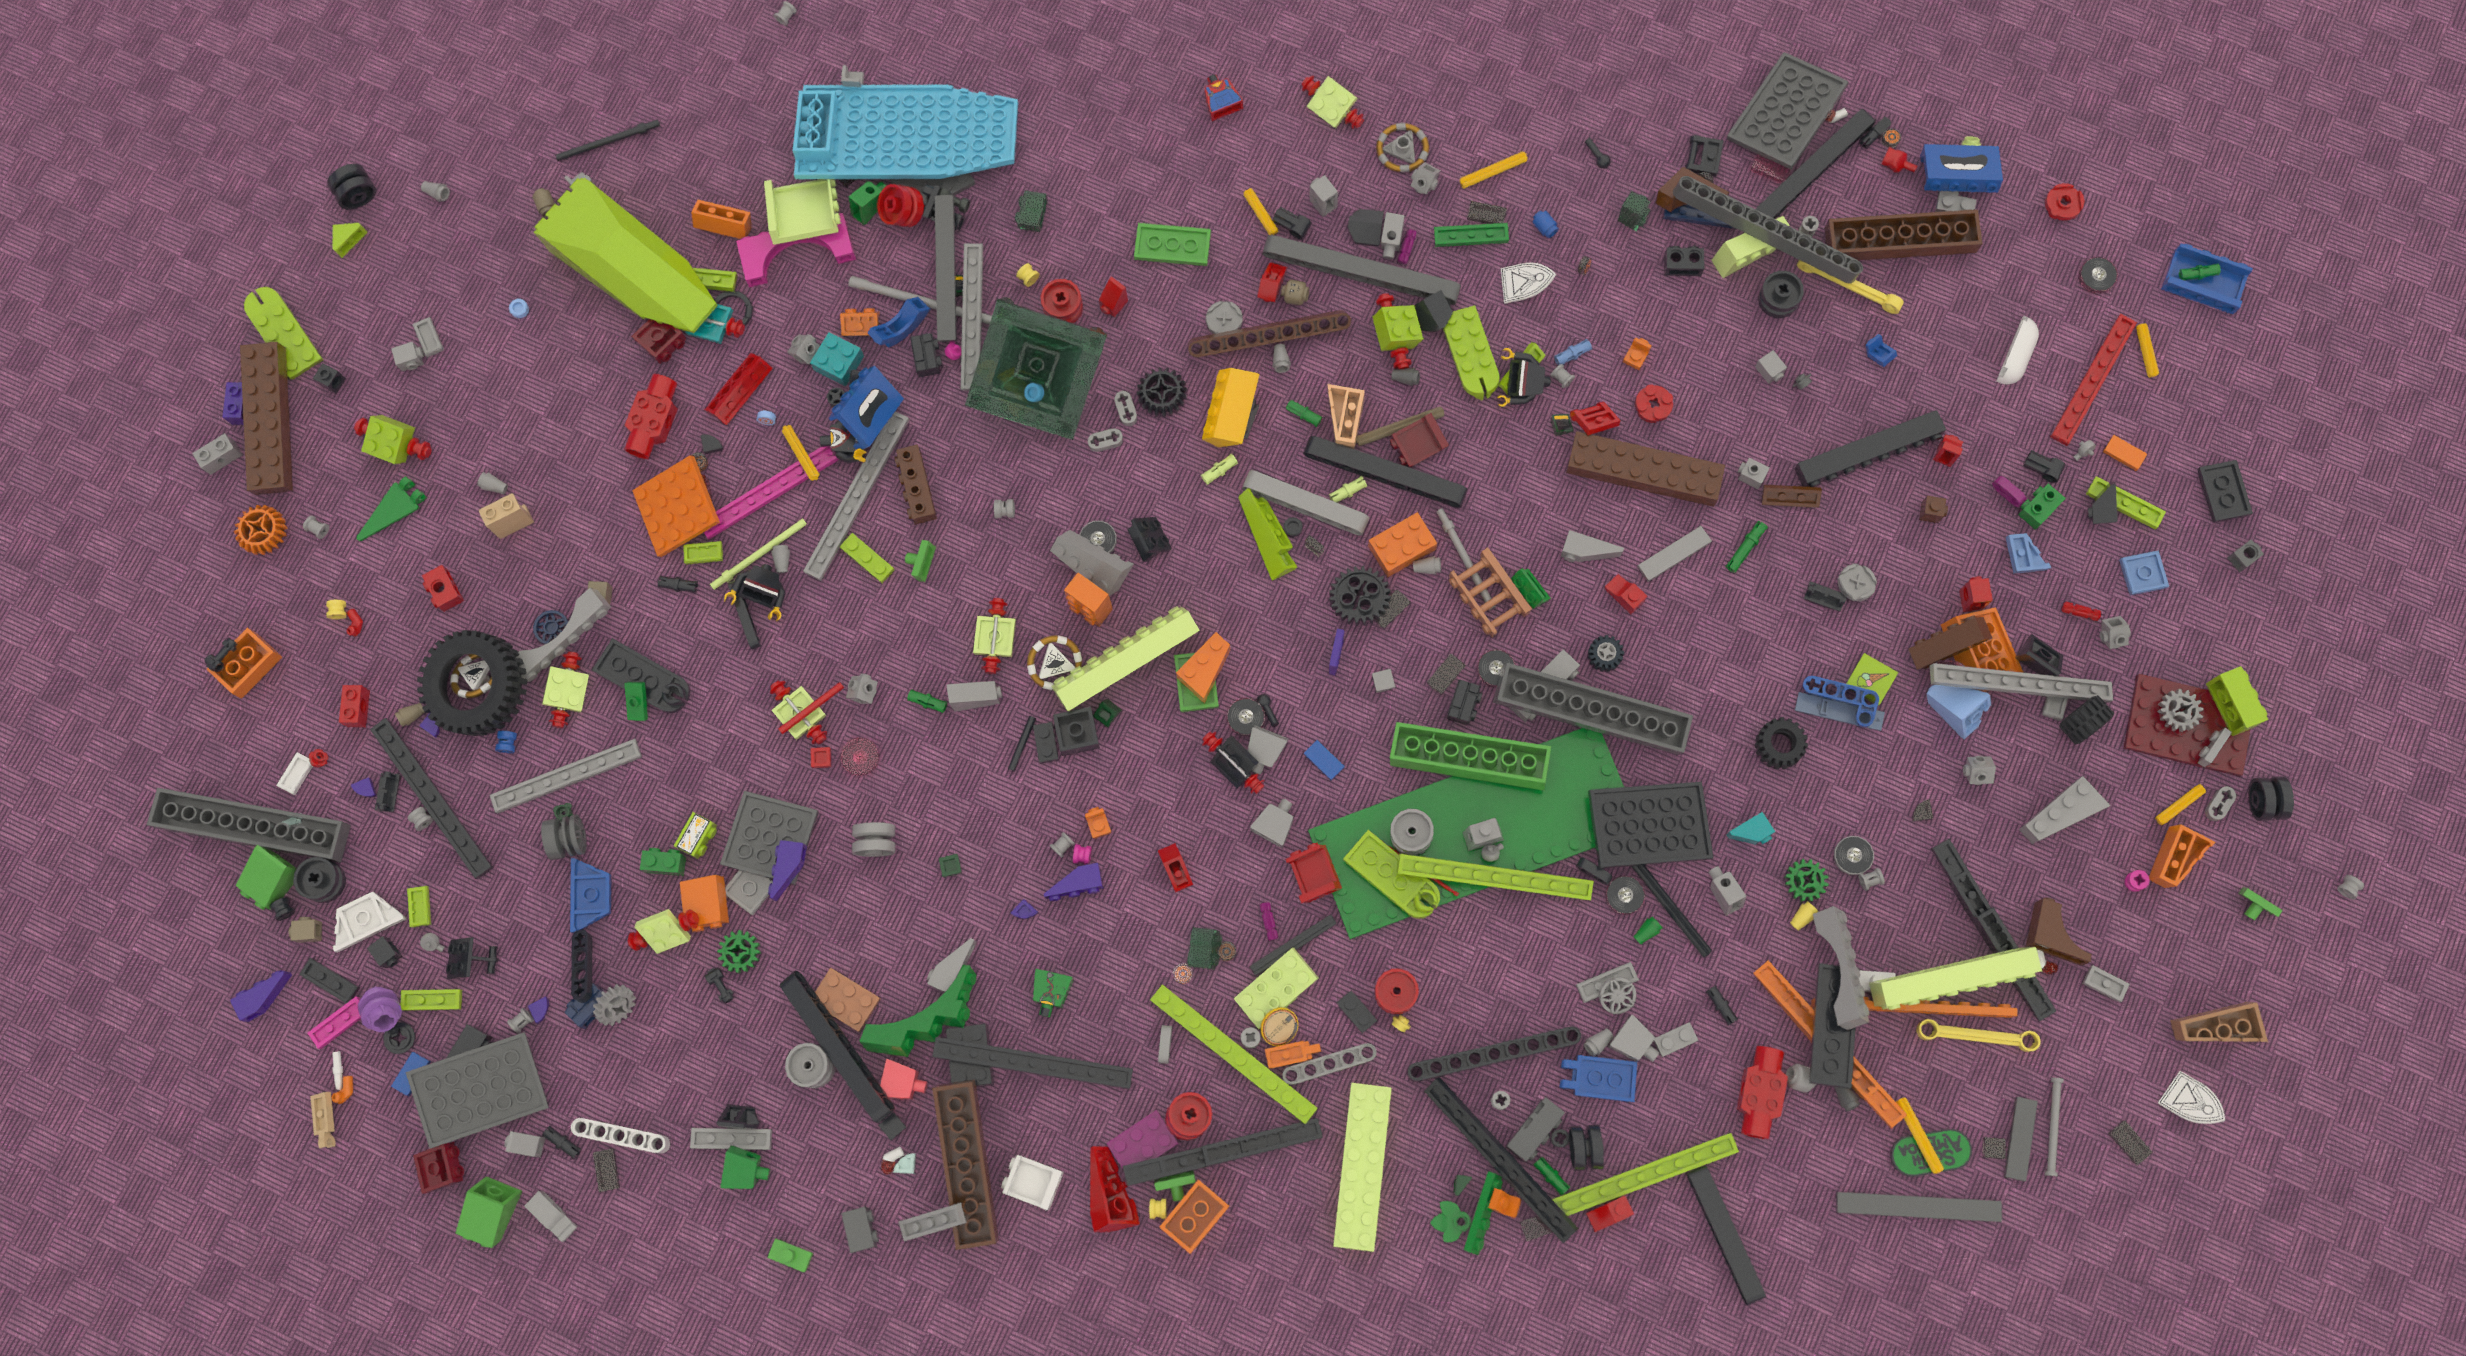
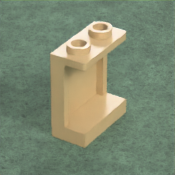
[479,493,534,539]

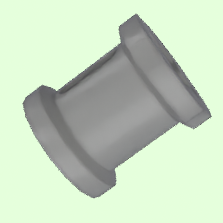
[773,1,797,26]
[1799,216,1819,237]
[1550,364,1575,389]
[303,516,329,539]
[1049,832,1075,858]
[1858,868,1885,891]
[507,1008,534,1034]
[1491,1091,1510,1110]

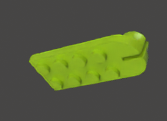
[244,287,323,380]
[1443,306,1499,400]
[1343,830,1440,919]

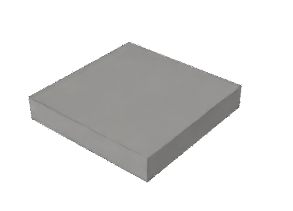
[725,870,773,916]

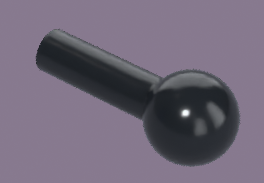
[1584,137,1611,169]
[1256,694,1279,727]

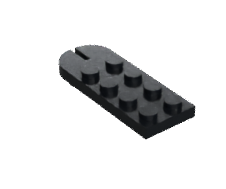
[592,638,690,713]

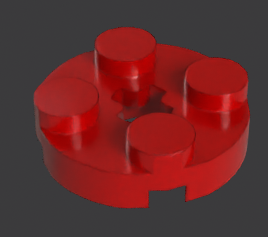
[2045,183,2084,221]
[1635,384,1673,423]

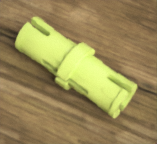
[1201,454,1238,485]
[1329,476,1367,503]

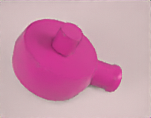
[945,341,962,360]

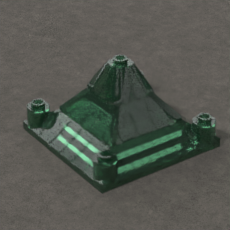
[965,297,1107,440]

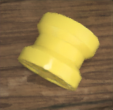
[1016,263,1040,287]
[326,600,346,619]
[1150,1199,1167,1219]

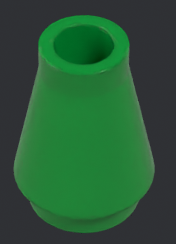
[1633,917,1663,945]

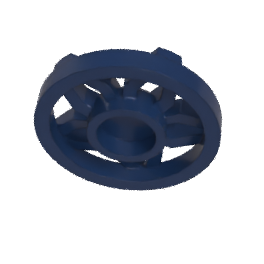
[533,610,569,644]

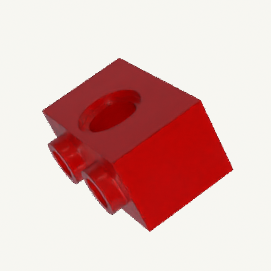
[422,565,464,612]
[1959,576,1993,612]
[339,685,370,728]

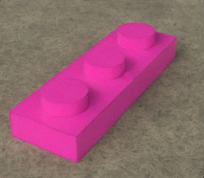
[308,996,361,1049]

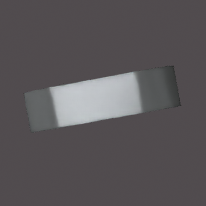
[1114,391,1137,426]
[1088,429,1123,452]
[2205,787,2236,821]
[1158,1025,1172,1064]

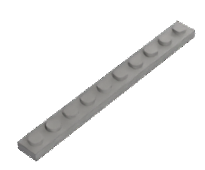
[803,412,910,581]
[1930,663,2113,703]

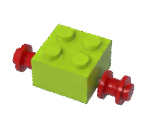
[1372,293,1423,370]
[354,415,432,464]

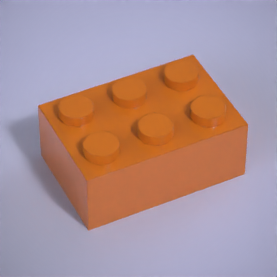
[1368,512,1437,578]
[1064,573,1113,627]
[206,628,282,699]
[1159,1179,1230,1254]

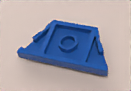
[570,858,611,933]

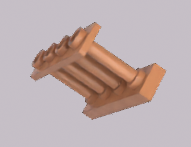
[1449,548,1532,638]

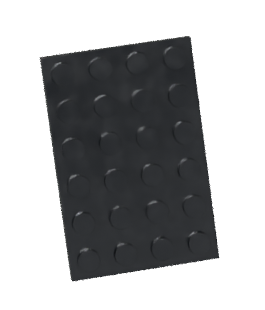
[1588,782,1713,868]

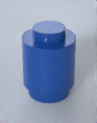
[1532,211,1559,239]

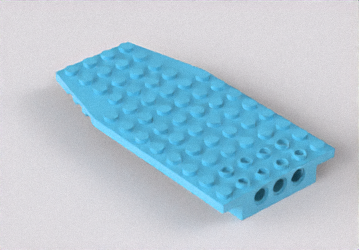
[793,85,1018,179]

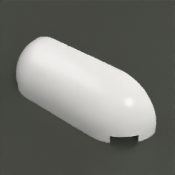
[1996,316,2039,384]

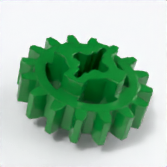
[1784,859,1829,902]
[717,930,761,974]

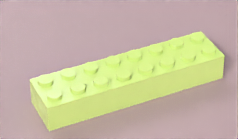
[1051,606,1200,711]
[1869,947,2042,1010]
[1333,1083,1391,1252]

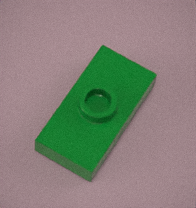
[625,682,648,721]

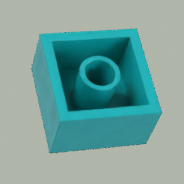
[810,332,864,387]

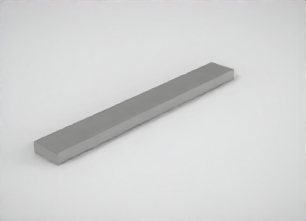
[961,244,983,390]
[490,739,642,814]

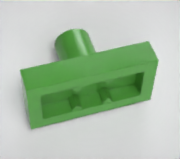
[905,540,936,582]
[2238,887,2283,921]
[1154,1170,1196,1201]
[767,1238,813,1272]

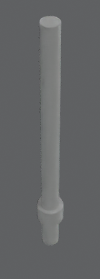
[1436,508,1496,610]

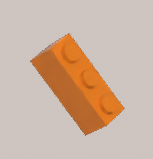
[691,200,752,239]

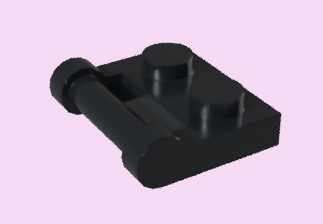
[1685,135,1724,177]

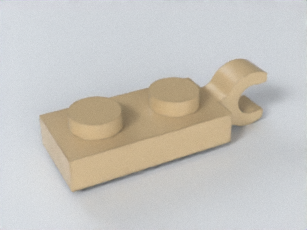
[310,1092,336,1148]

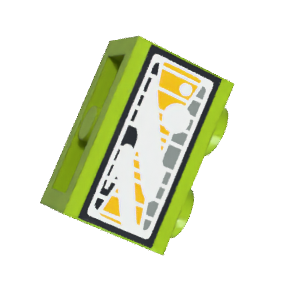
[674,812,717,859]

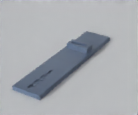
[1795,692,1885,731]

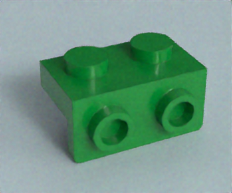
[1511,568,1551,609]

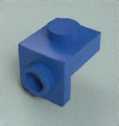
[1866,334,1897,367]

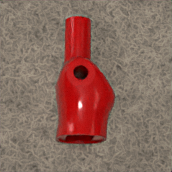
[1881,147,1917,173]

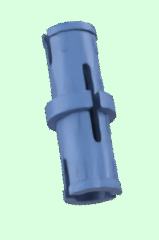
[1554,339,1592,366]

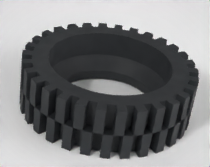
[417,630,527,736]

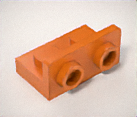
[840,308,880,336]

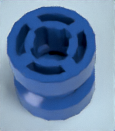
[495,731,517,754]

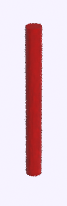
[778,682,844,735]

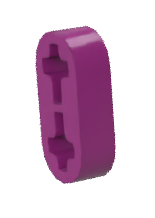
[1992,476,2027,507]

